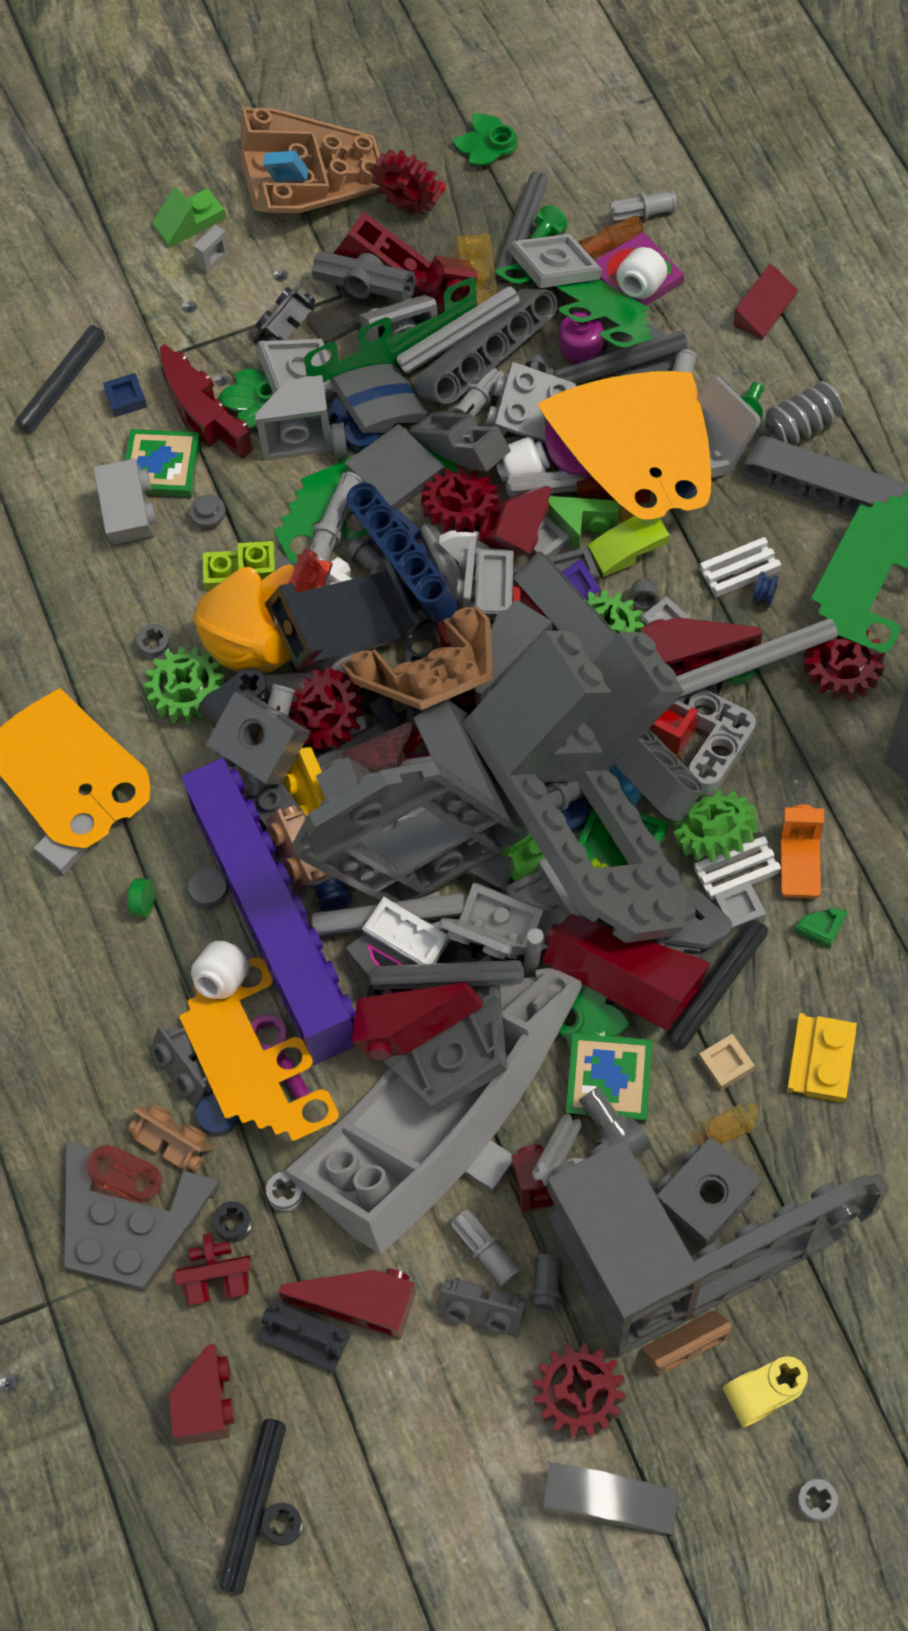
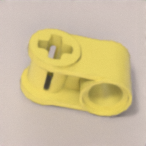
[722,1356,808,1428]

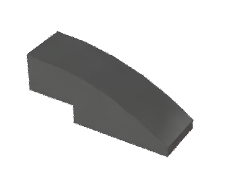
[408,411,511,472]
[543,1462,678,1536]

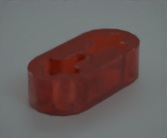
[87,1145,162,1203]

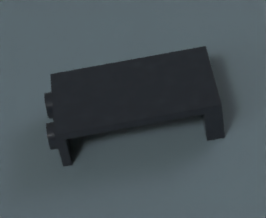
[265,559,420,669]

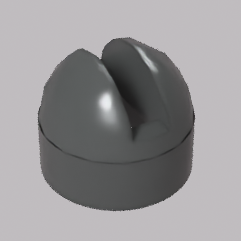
[630,579,659,611]

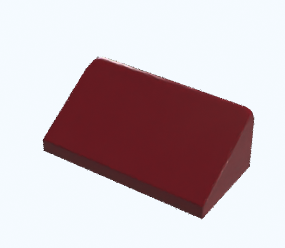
[733,264,798,340]

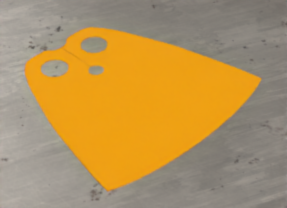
[537,371,711,520]

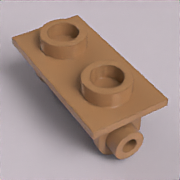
[266,805,328,890]
[128,1104,215,1172]

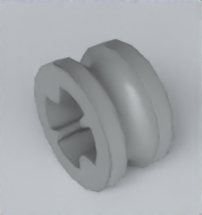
[266,1171,304,1213]
[798,1479,838,1522]

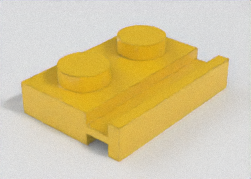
[283,747,326,816]
[786,1013,857,1103]

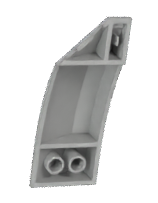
[285,967,582,1255]

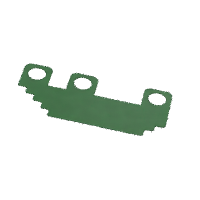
[495,263,653,347]
[304,277,477,382]
[274,445,458,563]
[811,490,908,653]

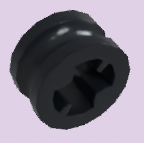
[213,1201,252,1243]
[262,1503,303,1546]

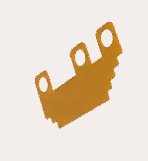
[179,957,339,1141]

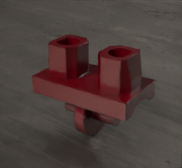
[174,1232,253,1305]

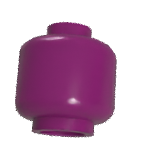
[559,312,604,364]

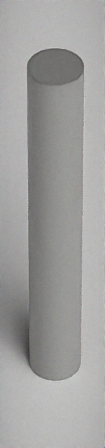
[523,928,544,977]

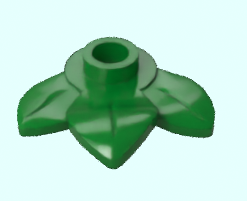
[453,113,518,166]
[218,369,273,430]
[557,985,629,1050]

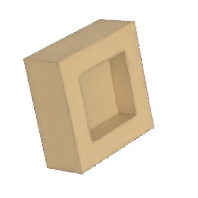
[698,1034,755,1091]

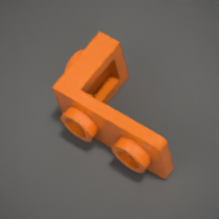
[781,804,824,899]

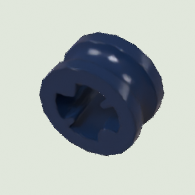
[752,571,779,607]
[314,878,353,912]

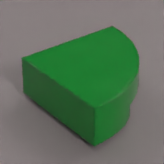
[795,908,848,949]

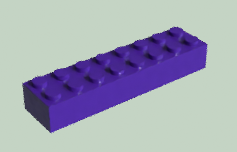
[181,758,356,1066]

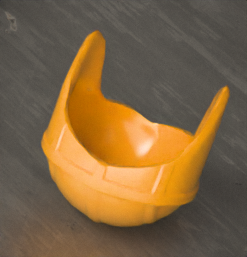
[193,565,297,674]

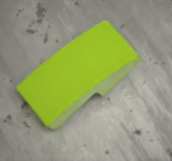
[588,516,670,577]
[203,541,275,591]

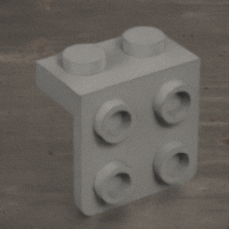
[484,362,577,444]
[697,376,761,478]
[439,883,548,959]

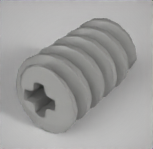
[765,381,844,445]

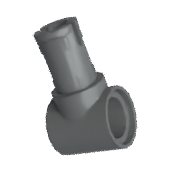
[579,1086,651,1158]

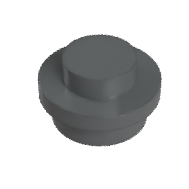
[190,495,226,529]

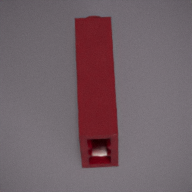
[542,913,710,1031]

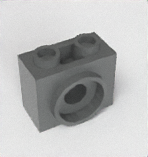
[206,691,310,787]
[655,1137,762,1249]

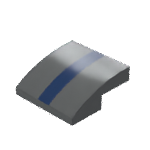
[330,364,428,433]

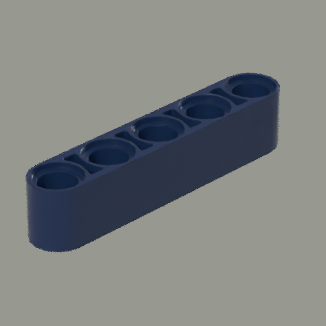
[346,482,457,622]

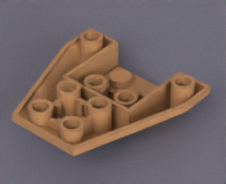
[241,108,380,213]
[341,606,494,710]

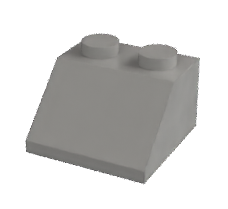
[360,295,437,341]
[255,375,333,461]

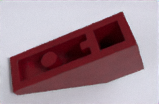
[333,211,431,296]
[641,617,763,676]
[352,982,483,1061]
[278,1268,416,1340]

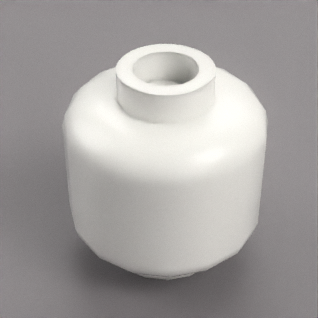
[617,247,667,299]
[496,437,551,482]
[191,941,250,999]

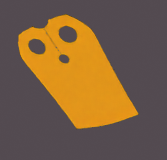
[0,688,151,848]

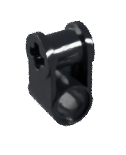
[198,668,271,728]

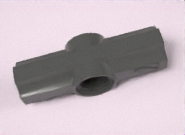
[311,251,416,300]

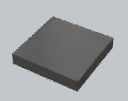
[345,424,445,510]

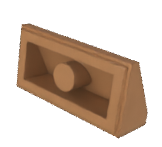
[643,1311,733,1376]

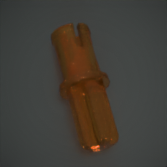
[578,215,644,258]

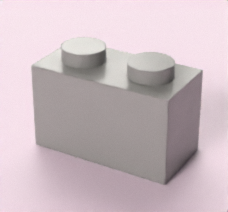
[94,458,158,545]

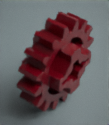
[371,150,442,215]
[421,468,499,533]
[803,629,885,701]
[289,667,365,751]
[533,1342,626,1440]

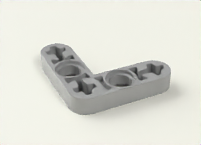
[668,689,756,795]

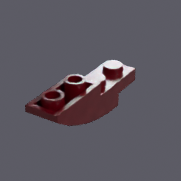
[160,344,253,459]

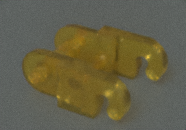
[707,1102,758,1144]

